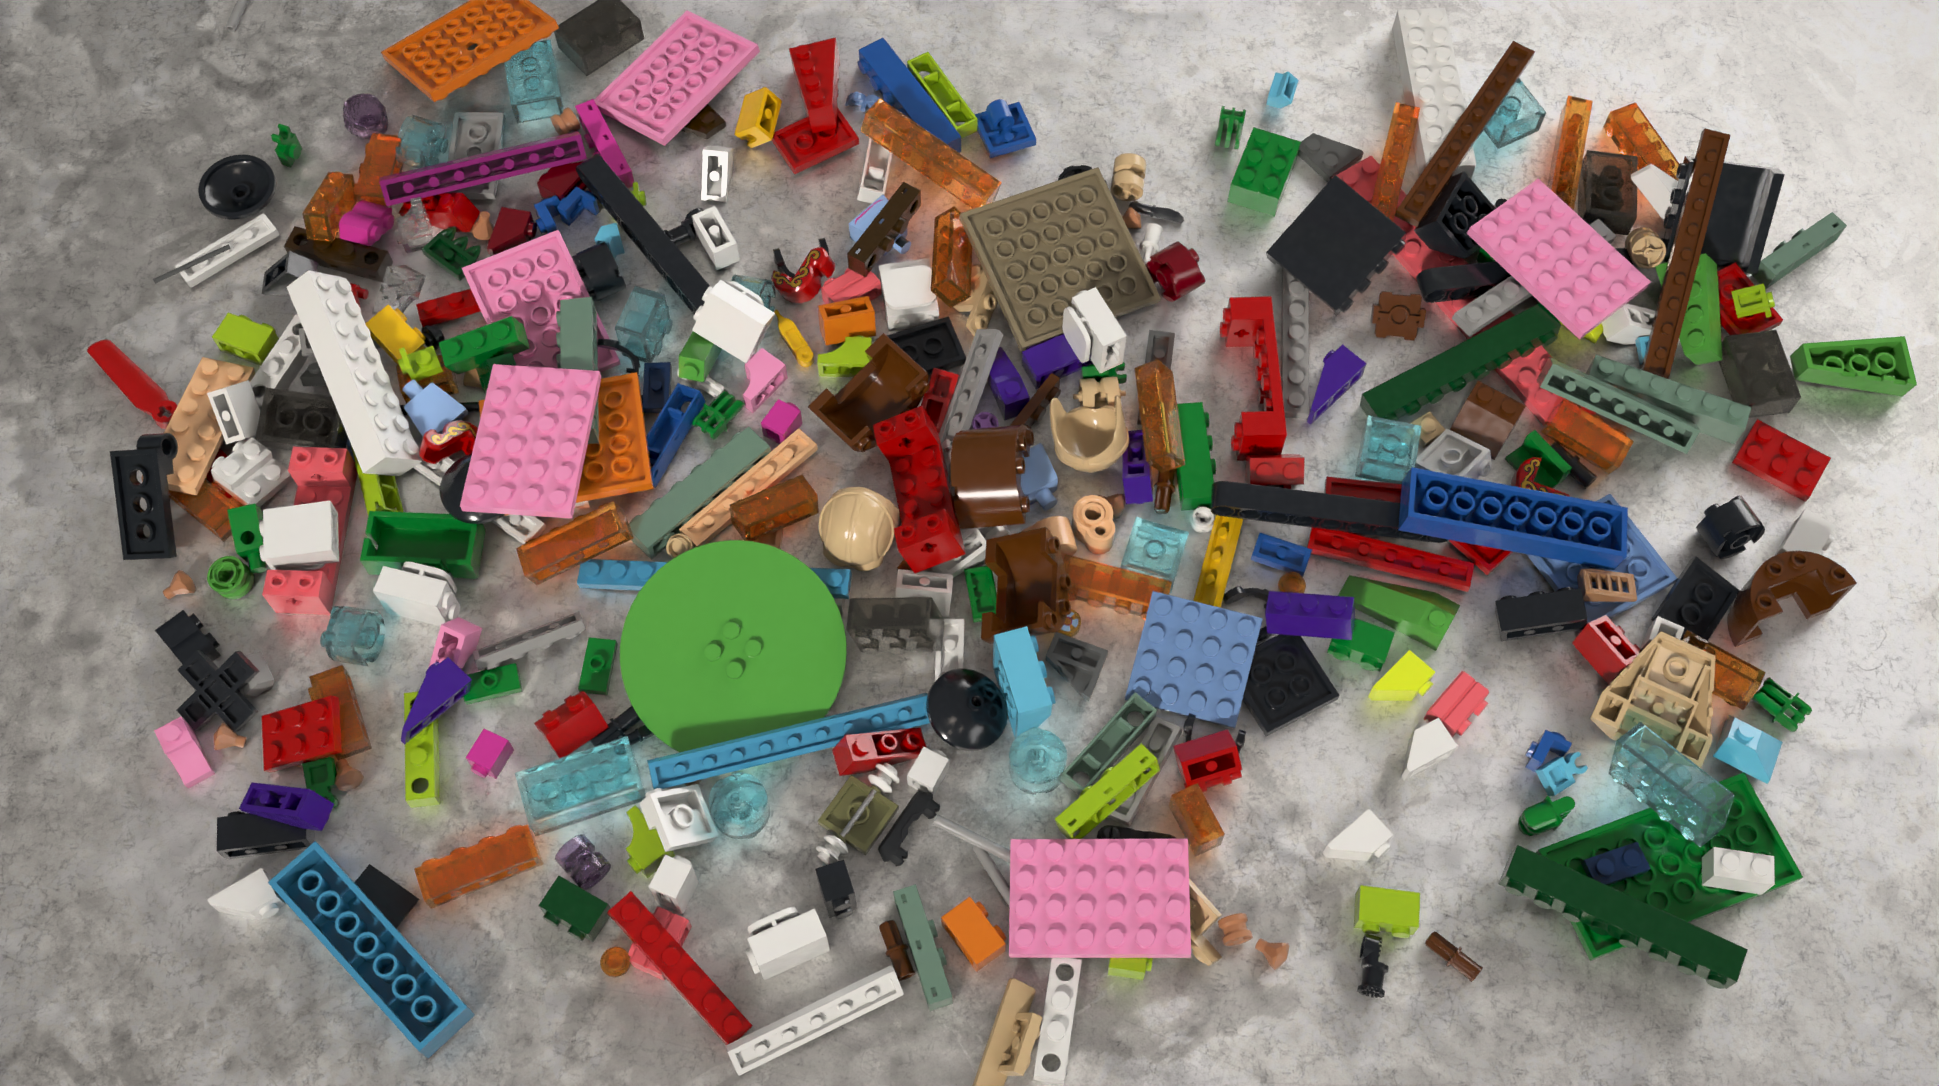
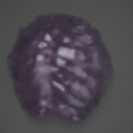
[343,93,388,141]

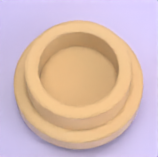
[666,533,693,558]

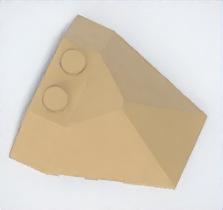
[1590,631,1715,769]

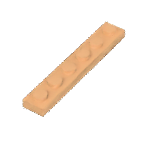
[679,428,818,547]

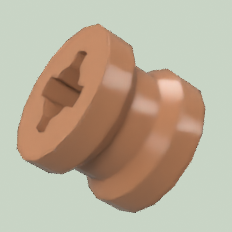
[550,107,581,135]
[1218,913,1253,946]

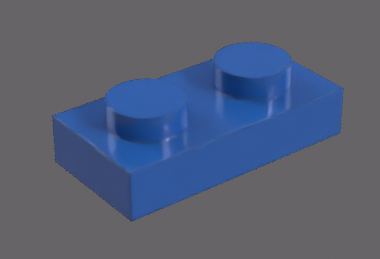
[1251,533,1312,577]

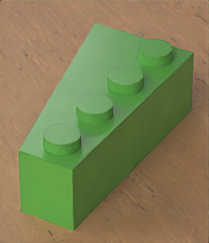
[1655,253,1723,365]
[1790,336,1917,397]

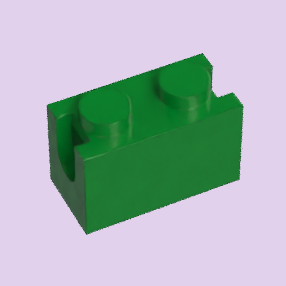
[1327,618,1395,672]

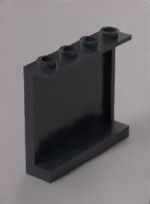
[1660,156,1785,275]
[1266,175,1406,316]

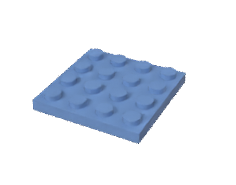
[1527,494,1678,624]
[1125,591,1263,729]

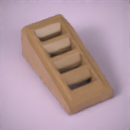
[1577,569,1637,602]

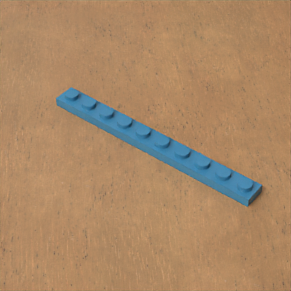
[577,559,852,599]
[647,693,930,789]

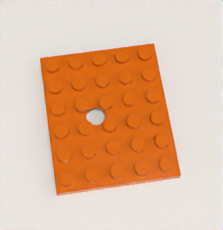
[381,0,559,102]
[479,372,653,516]

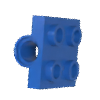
[974,99,1036,158]

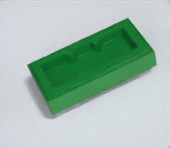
[964,566,997,623]
[578,637,618,695]
[464,663,522,705]

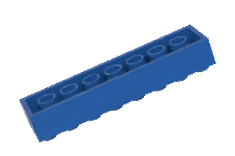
[1398,467,1628,570]

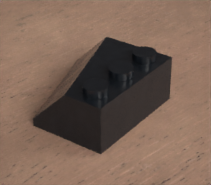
[1414,171,1496,259]

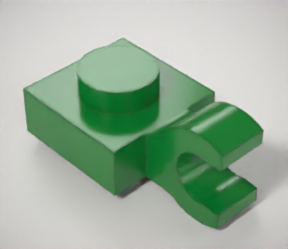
[1080,362,1127,384]

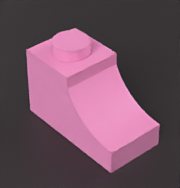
[743,348,788,413]
[428,617,482,670]
[154,717,215,788]

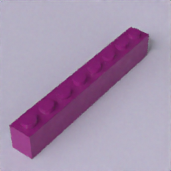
[379,131,587,206]

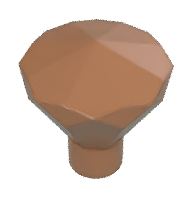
[1122,206,1141,229]
[471,211,494,240]
[1098,494,1126,519]
[163,570,196,600]
[213,723,247,750]
[335,759,364,791]
[1255,938,1289,970]

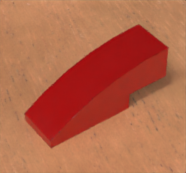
[921,368,960,433]

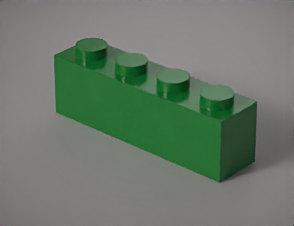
[1169,402,1216,511]

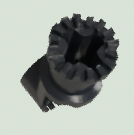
[664,208,704,246]
[1357,934,1389,998]

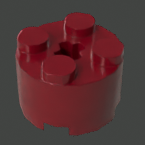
[1147,241,1205,302]

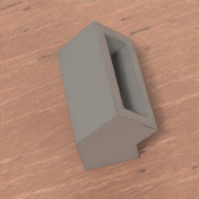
[242,652,275,697]

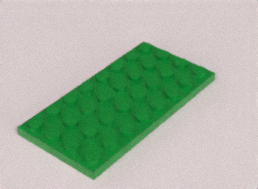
[1536,772,1803,961]

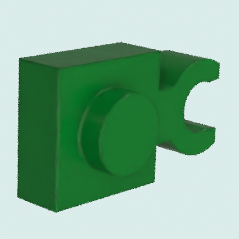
[271,124,302,168]
[302,757,338,808]

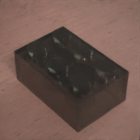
[554,0,644,76]
[1578,150,1638,235]
[1719,330,1801,418]
[255,388,348,450]
[846,597,945,655]

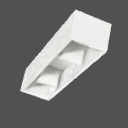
[857,110,899,204]
[250,314,309,416]
[1033,958,1082,1085]

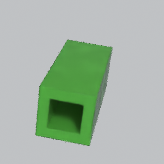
[679,331,722,382]

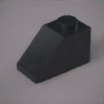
[261,251,318,296]

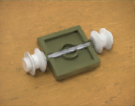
[816,763,900,865]

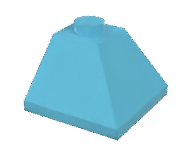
[1713,715,1782,784]

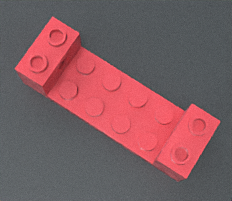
[262,447,358,615]

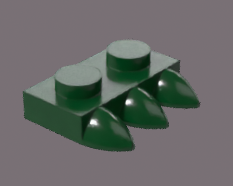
[422,227,481,281]

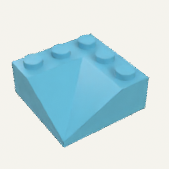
[993,627,1056,744]

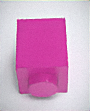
[761,399,803,444]
[466,729,514,779]

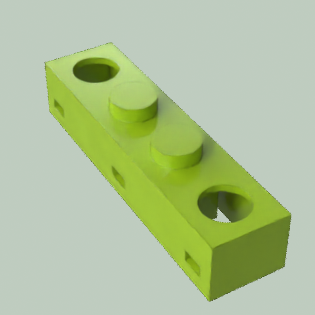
[907,52,978,139]
[351,445,404,516]
[404,691,440,808]
[1055,743,1160,839]

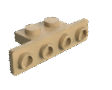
[953,264,998,336]
[1189,879,1222,966]
[972,978,1043,1086]

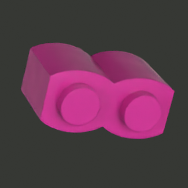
[339,200,395,246]

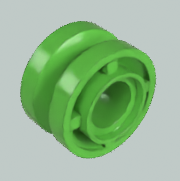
[207,556,254,600]

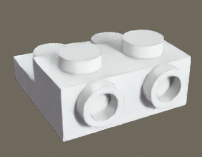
[1413,429,1492,479]
[211,437,293,507]
[639,784,719,852]

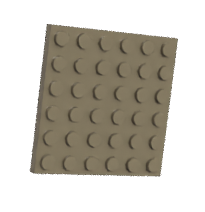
[959,167,1161,352]

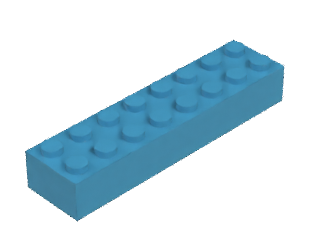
[268,841,475,1059]

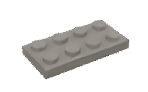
[446,112,506,199]

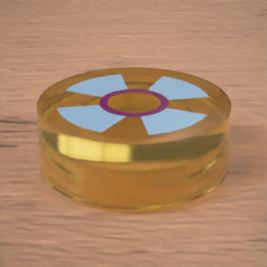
[1057,609,1081,637]

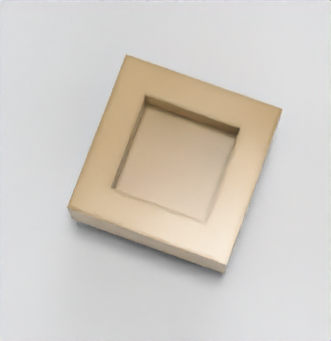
[1407,411,1445,448]

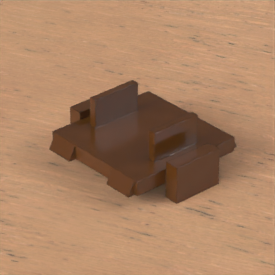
[1370,291,1426,341]

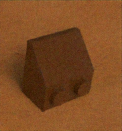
[1450,380,1526,460]

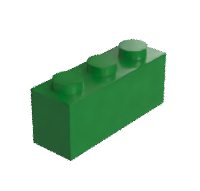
[439,316,530,375]

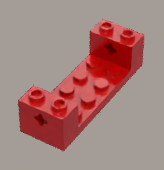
[1220,296,1287,461]
[873,406,966,573]

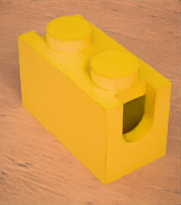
[734,87,782,148]
[365,304,426,367]

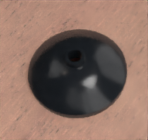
[198,155,276,220]
[440,453,505,524]
[926,668,1007,751]

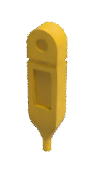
[774,310,814,367]

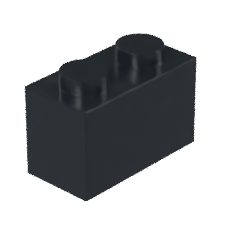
[815,860,857,919]

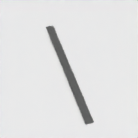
[153,244,231,284]

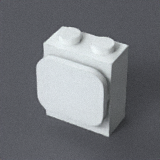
[879,258,939,331]
[692,280,775,363]
[1062,287,1127,373]
[259,501,339,571]
[373,562,460,626]
[745,907,830,980]

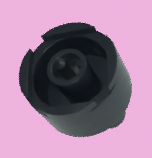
[572,241,626,302]
[1696,495,1765,559]

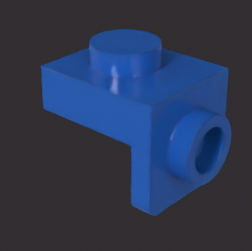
[557,186,600,226]
[534,196,560,234]
[1525,730,1572,773]

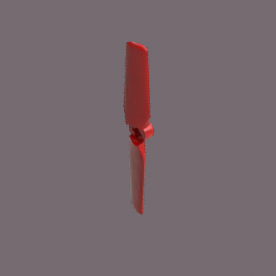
[87,339,238,502]

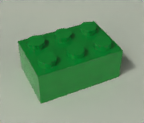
[1227,127,1301,217]

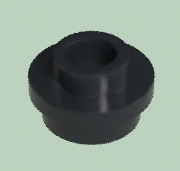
[421,324,445,350]

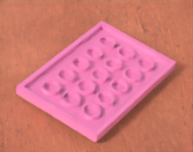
[594,10,760,146]
[1467,178,1651,340]
[462,230,620,373]
[460,364,601,519]
[1009,839,1191,958]

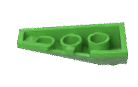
[1338,575,1460,651]

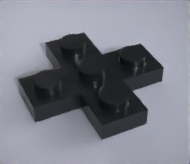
[176,650,260,732]

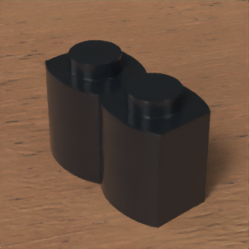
[155,610,221,664]

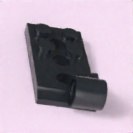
[110,433,178,560]

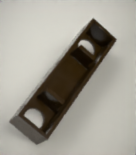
[847,182,921,277]
[284,226,393,283]

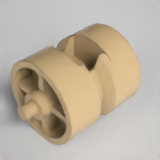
[1111,153,1146,201]
[1625,227,1666,269]
[1073,377,1126,408]

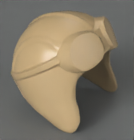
[1050,395,1129,473]
[819,487,901,571]

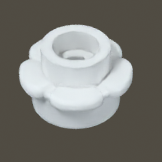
[1189,507,1215,532]

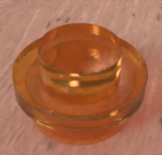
[1278,572,1306,593]
[600,947,631,977]

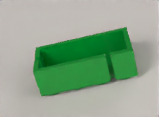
[360,511,486,579]

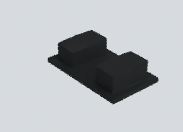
[354,864,420,929]

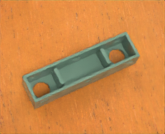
[1752,212,1847,289]
[1061,693,1157,796]
[893,884,953,1011]

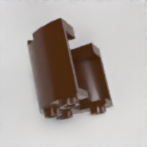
[808,333,930,452]
[951,424,1034,529]
[981,527,1072,644]
[1727,551,1857,647]

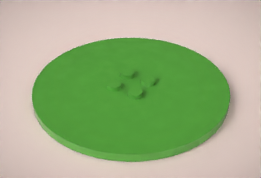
[620,540,847,752]

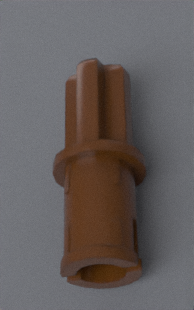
[1154,462,1176,514]
[879,920,916,981]
[1425,931,1483,982]

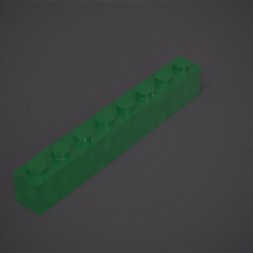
[1360,303,1561,430]
[1499,845,1748,989]

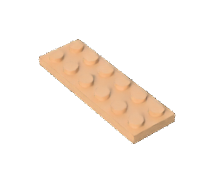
[141,357,255,495]

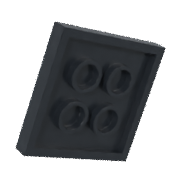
[1243,634,1340,736]

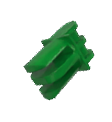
[1215,106,1246,150]
[692,389,745,440]
[1751,677,1812,732]
[1518,796,1575,836]

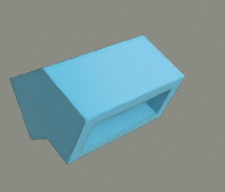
[1266,72,1299,109]
[595,223,625,259]

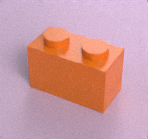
[818,296,876,346]
[941,897,1007,972]

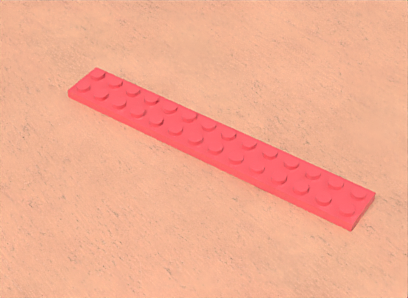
[1332,156,1596,439]

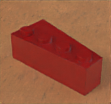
[789,37,840,133]

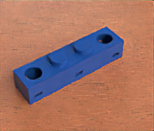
[647,383,706,488]

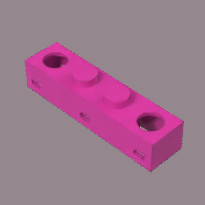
[575,99,634,188]

